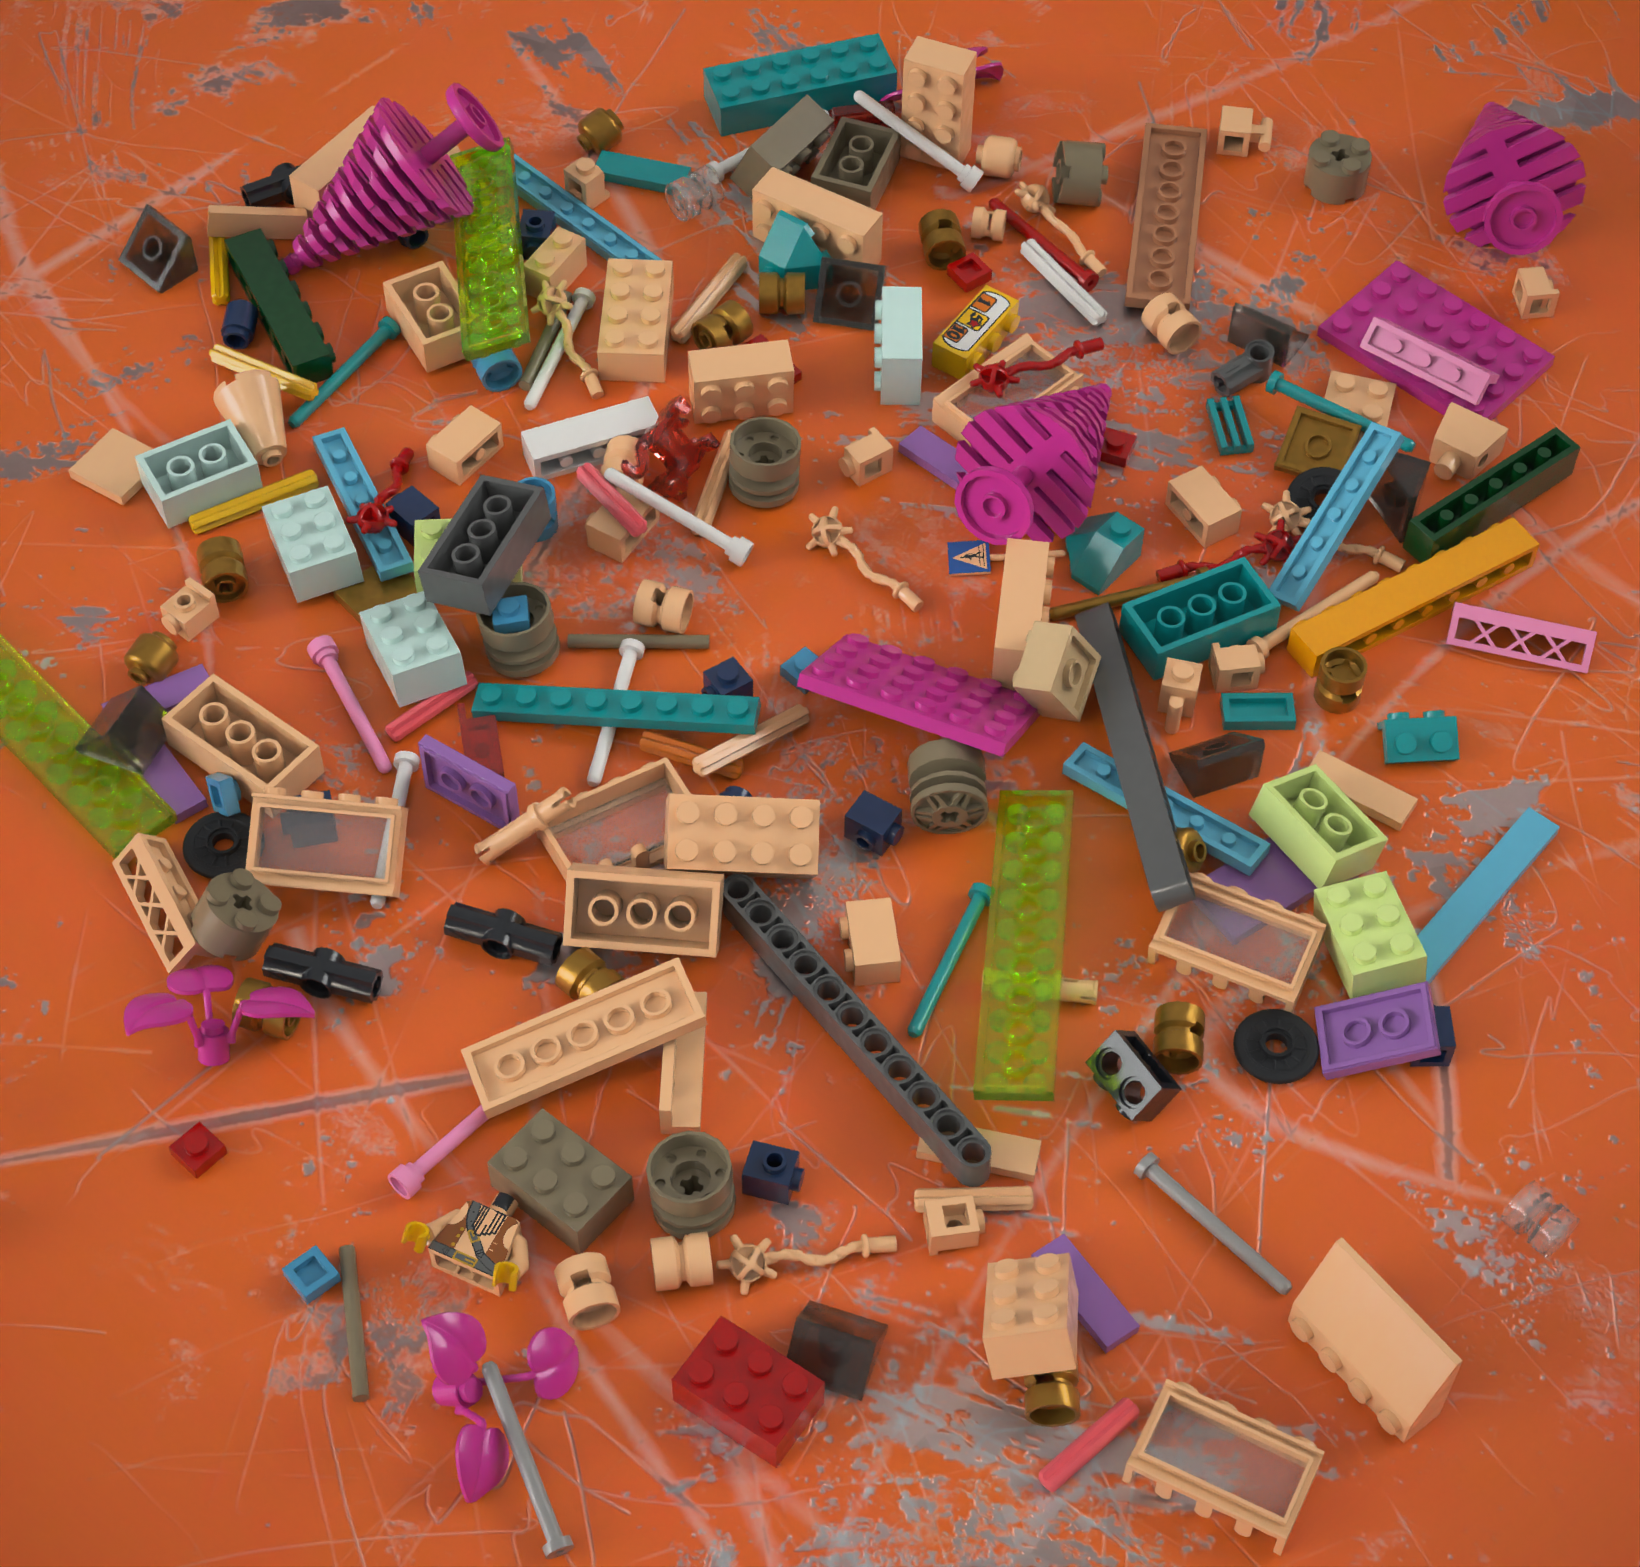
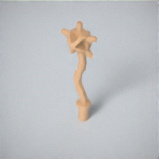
[1014,181,1107,278]
[531,279,604,399]
[1261,490,1406,573]
[806,506,924,612]
[716,1234,897,1295]

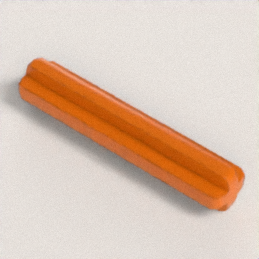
[639,730,744,779]

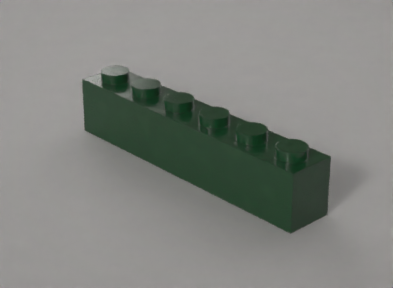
[224,228,336,383]
[1403,427,1580,563]

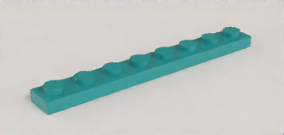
[471,683,761,735]

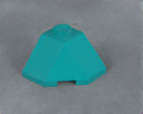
[759,210,834,290]
[1065,512,1145,596]

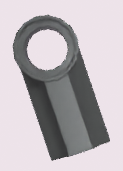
[1211,339,1275,397]

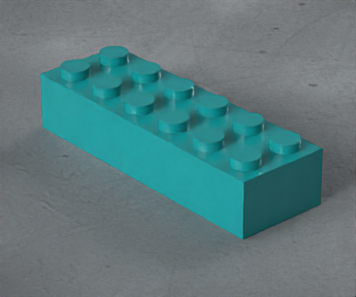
[703,33,897,137]

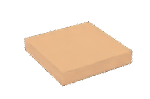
[69,428,153,505]

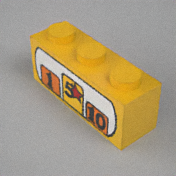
[932,285,1020,380]

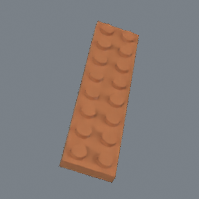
[1124,123,1207,311]

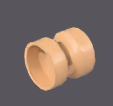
[971,206,1007,242]

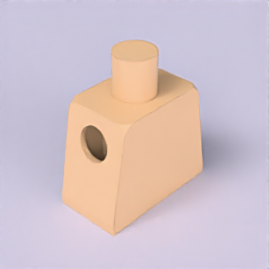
[1429,402,1509,480]

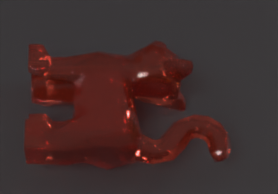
[620,395,721,502]

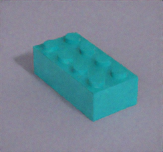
[1119,556,1281,681]

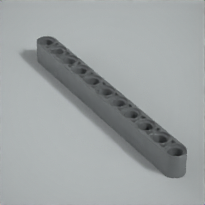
[1075,602,1196,912]
[723,873,992,1187]

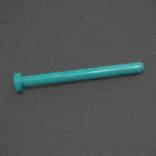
[288,316,401,428]
[1265,370,1416,452]
[907,882,996,1038]

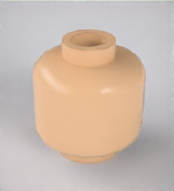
[976,135,1022,178]

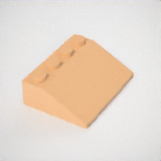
[1288,1237,1463,1444]

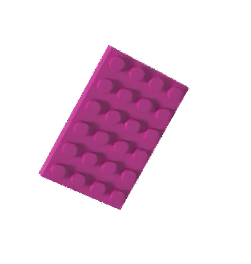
[1317,260,1555,420]
[797,633,1040,757]

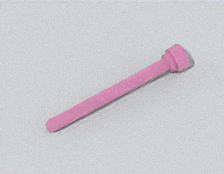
[307,635,392,773]
[387,1105,488,1199]

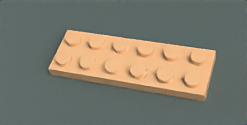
[461,957,708,1119]

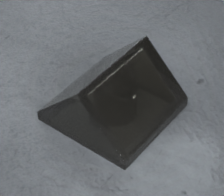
[119,204,198,293]
[813,257,887,331]
[1227,303,1309,368]
[1369,452,1431,543]
[76,685,168,775]
[1169,732,1265,798]
[787,1300,888,1401]

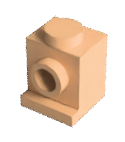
[564,157,610,209]
[1512,266,1560,319]
[838,427,893,487]
[160,577,220,641]
[1208,642,1265,693]
[923,1195,985,1256]

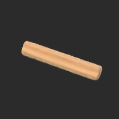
[914,1186,1034,1212]

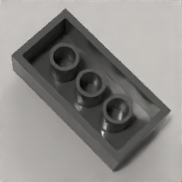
[418,475,551,615]

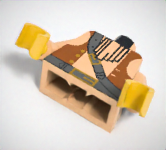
[401,1192,529,1297]

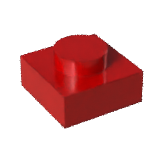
[947,252,992,293]
[1100,427,1137,468]
[169,1121,227,1178]

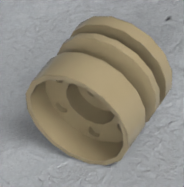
[729,417,801,508]
[476,582,560,678]
[907,738,989,834]
[646,1131,736,1239]

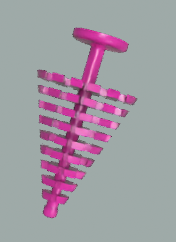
[283,82,504,275]
[1443,102,1586,255]
[954,383,1112,545]

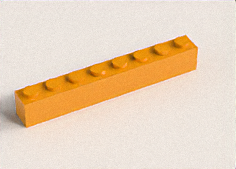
[1286,517,1540,678]

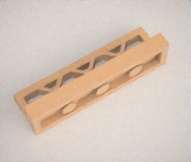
[112,832,216,974]
[659,992,707,1134]

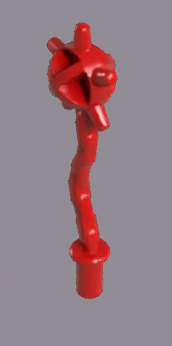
[970,337,1104,398]
[345,447,414,534]
[1156,519,1302,582]

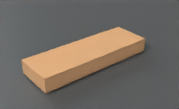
[207,205,307,239]
[1309,750,1418,831]
[916,1127,1042,1182]

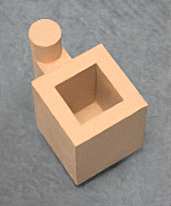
[1216,105,1273,157]
[1157,657,1203,734]

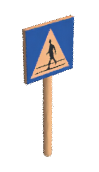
[947,540,1066,576]

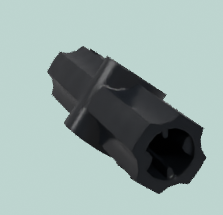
[240,163,301,207]
[444,902,563,966]
[262,942,383,1004]

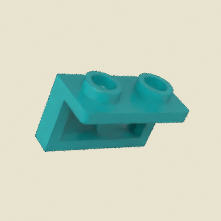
[1377,710,1460,764]

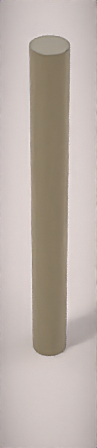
[518,291,572,391]
[567,634,710,649]
[339,1245,370,1402]

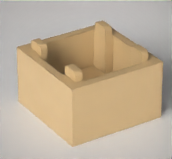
[1012,621,1101,722]

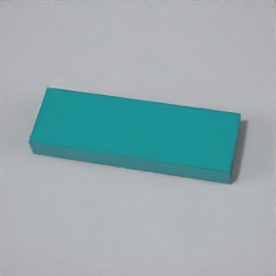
[595,150,692,196]

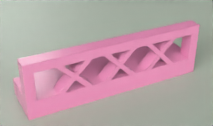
[1359,317,1500,405]
[1446,602,1597,673]

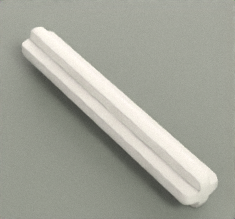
[1020,239,1107,326]

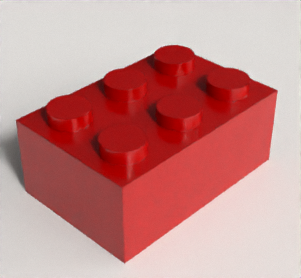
[671,1316,825,1468]

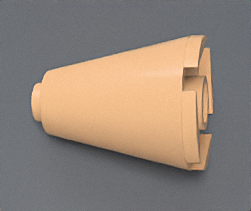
[213,369,287,467]

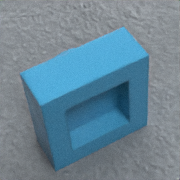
[492,595,531,634]
[780,646,818,694]
[205,772,241,817]
[282,1245,341,1305]

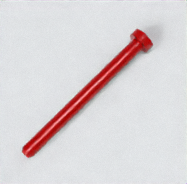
[989,198,1099,292]

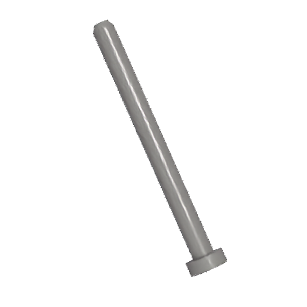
[1134,1152,1292,1295]
[482,1361,574,1559]

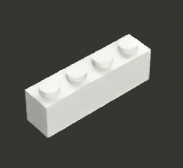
[521,396,663,480]

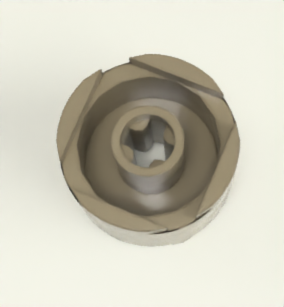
[1304,130,1372,205]
[1052,140,1108,207]
[190,868,282,961]

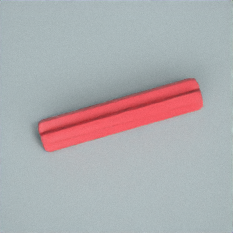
[576,462,648,537]
[385,671,478,742]
[1038,1397,1140,1492]

